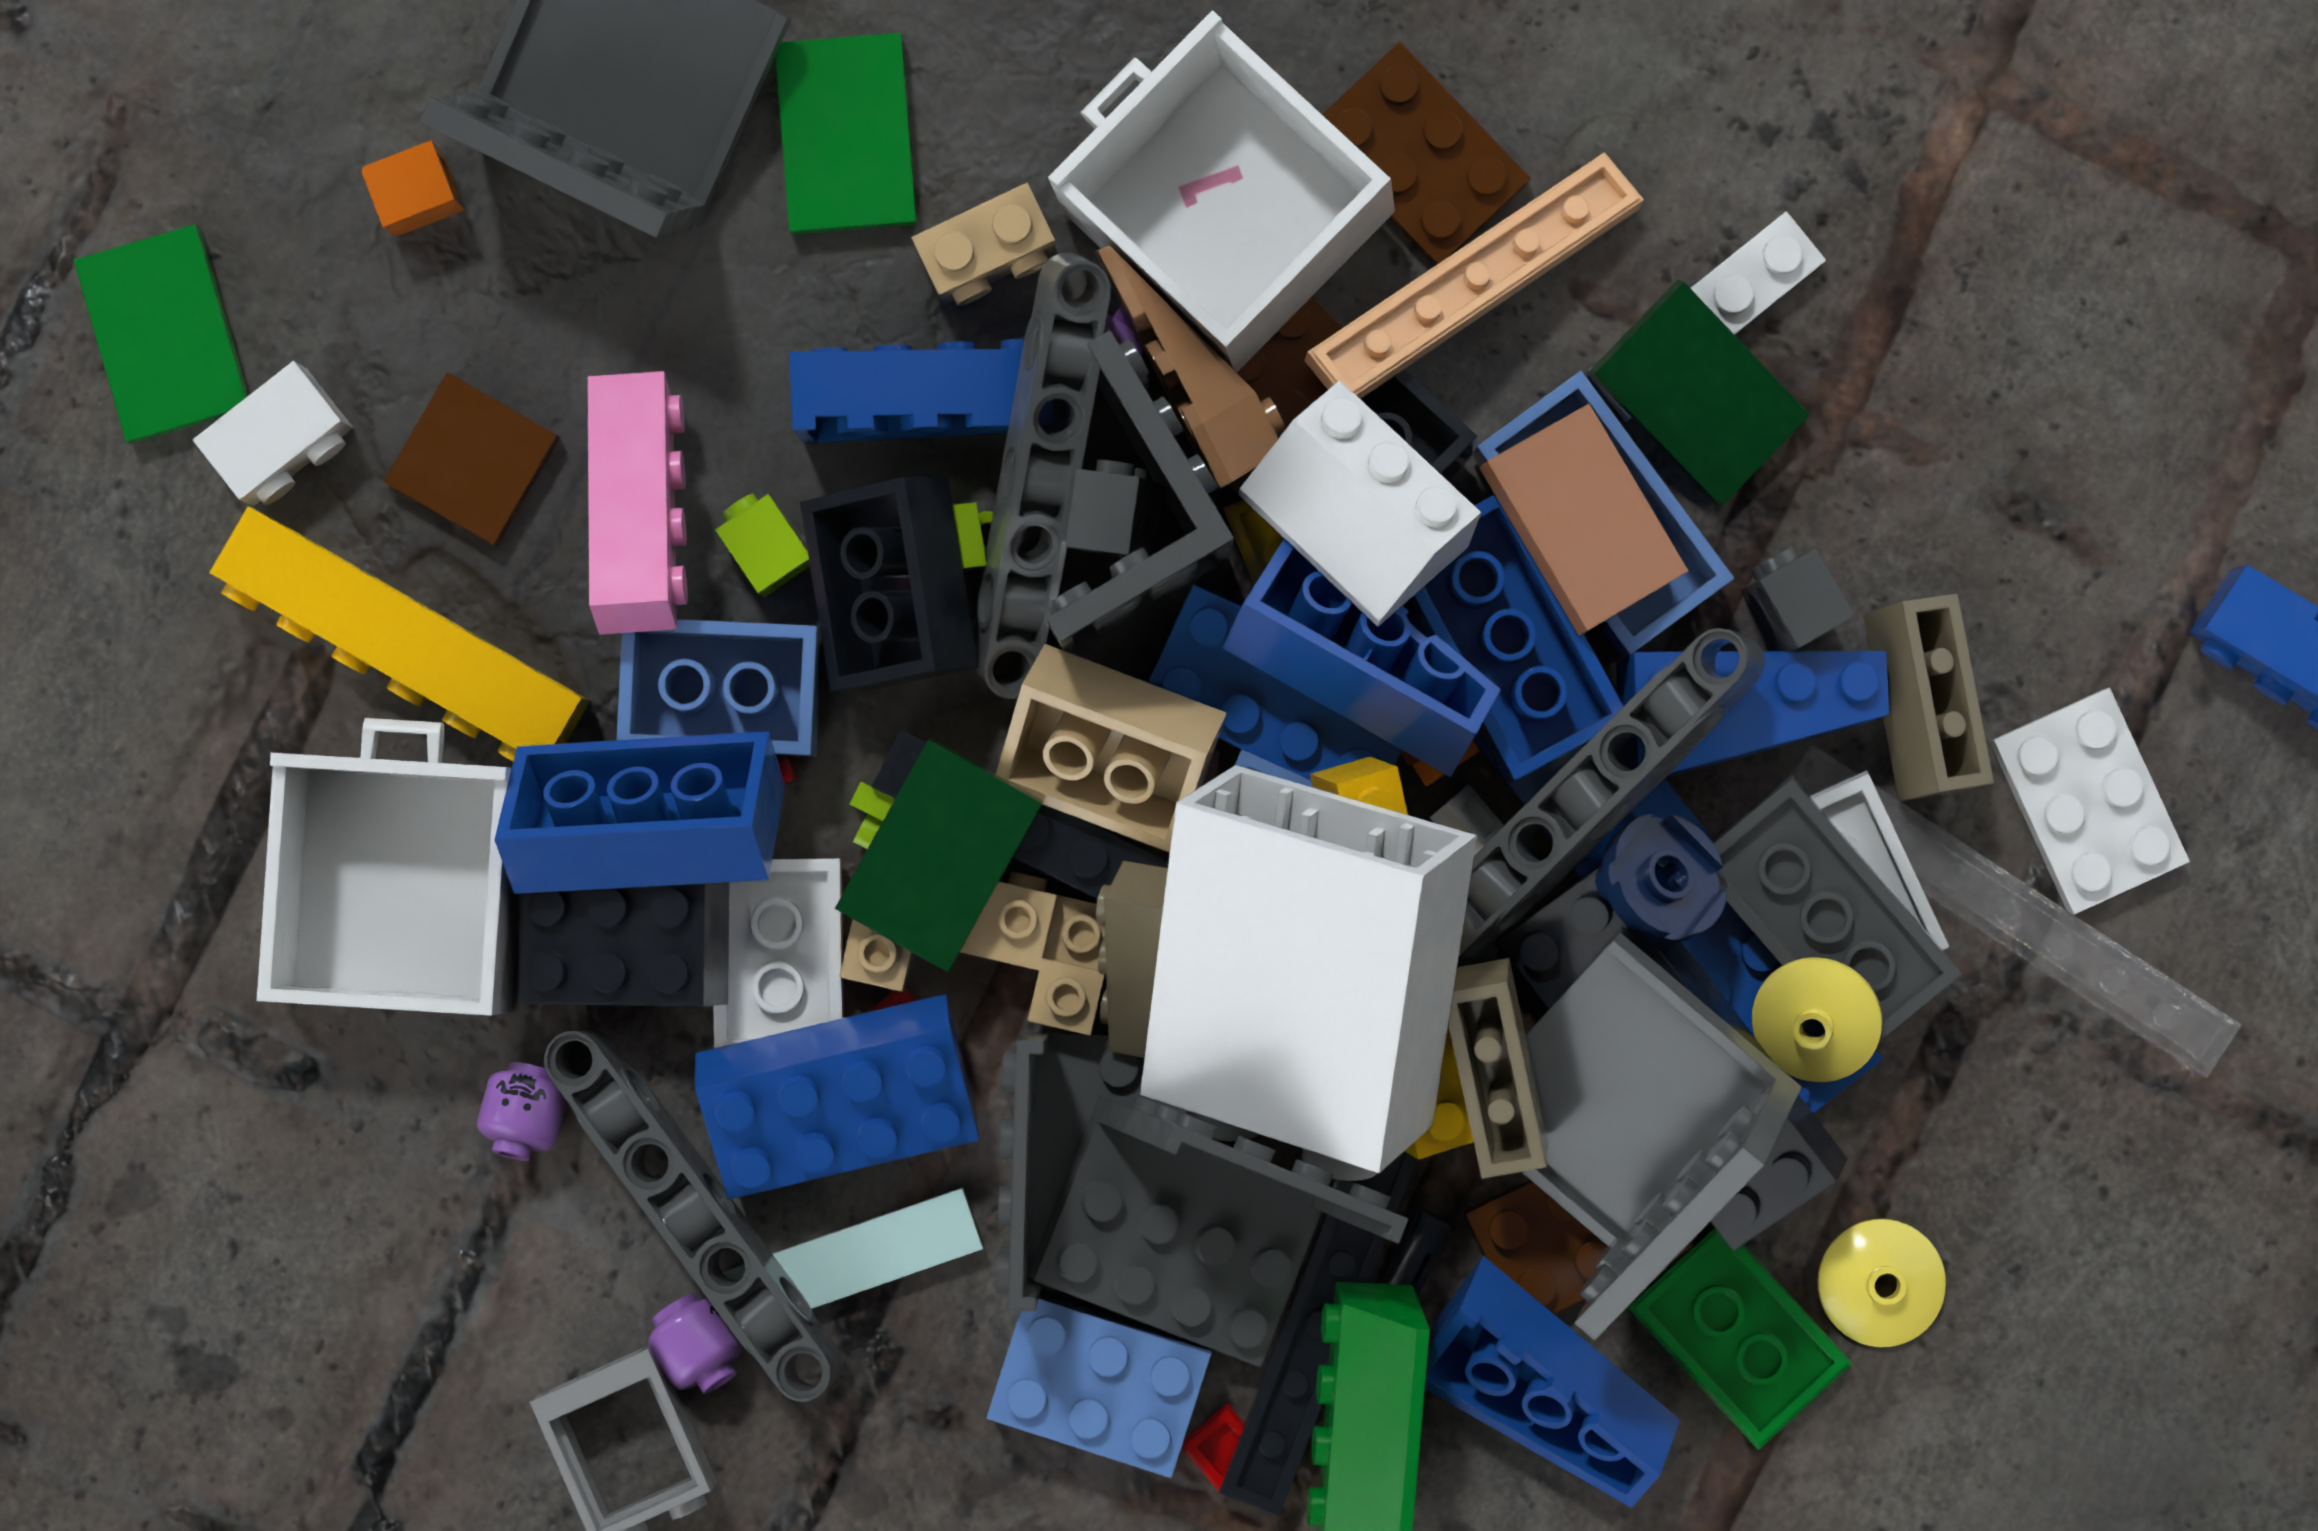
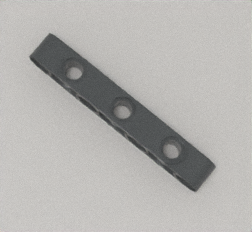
[974,252,1110,699]
[1458,628,1765,962]
[544,1029,843,1402]

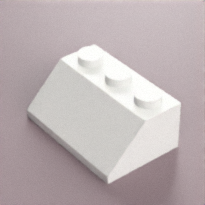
[1238,380,1481,627]

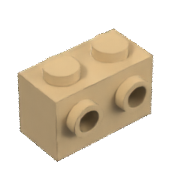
[911,182,1057,306]

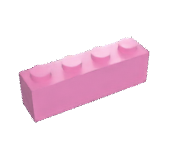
[588,371,688,635]

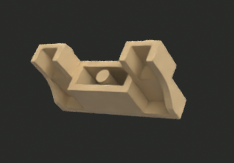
[839,871,1105,1035]

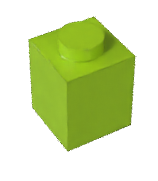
[715,493,810,598]

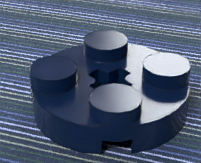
[1595,814,1726,948]

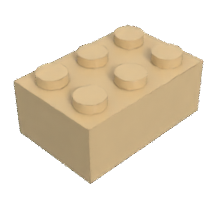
[996,644,1227,853]

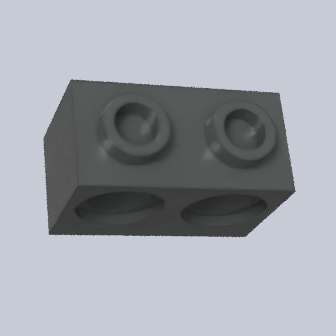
[1065,460,1166,558]
[1741,546,1855,651]

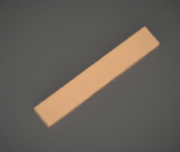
[1305,152,1644,399]

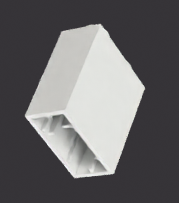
[1140,765,1477,1181]

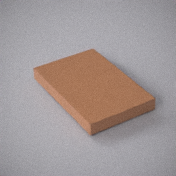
[1479,404,1689,636]

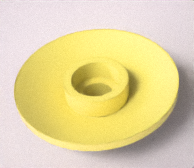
[1752,957,1882,1082]
[1817,1219,1946,1347]

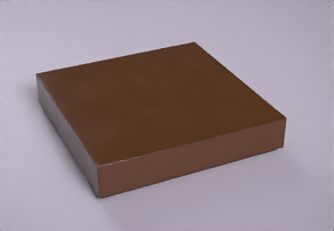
[383,372,560,547]

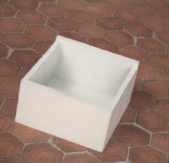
[1048,10,1395,373]
[257,718,520,1016]

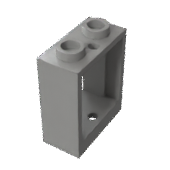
[530,1345,718,1531]

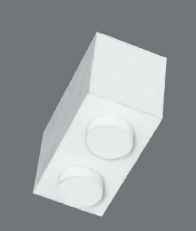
[193,360,353,506]

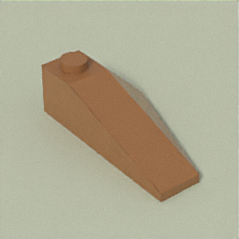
[1094,245,1286,488]

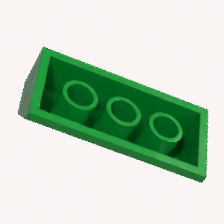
[1307,1282,1430,1531]

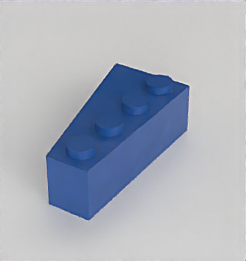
[789,338,1056,444]
[1222,538,1501,777]
[2189,565,2318,731]
[1616,651,1889,777]
[1425,1256,1680,1508]

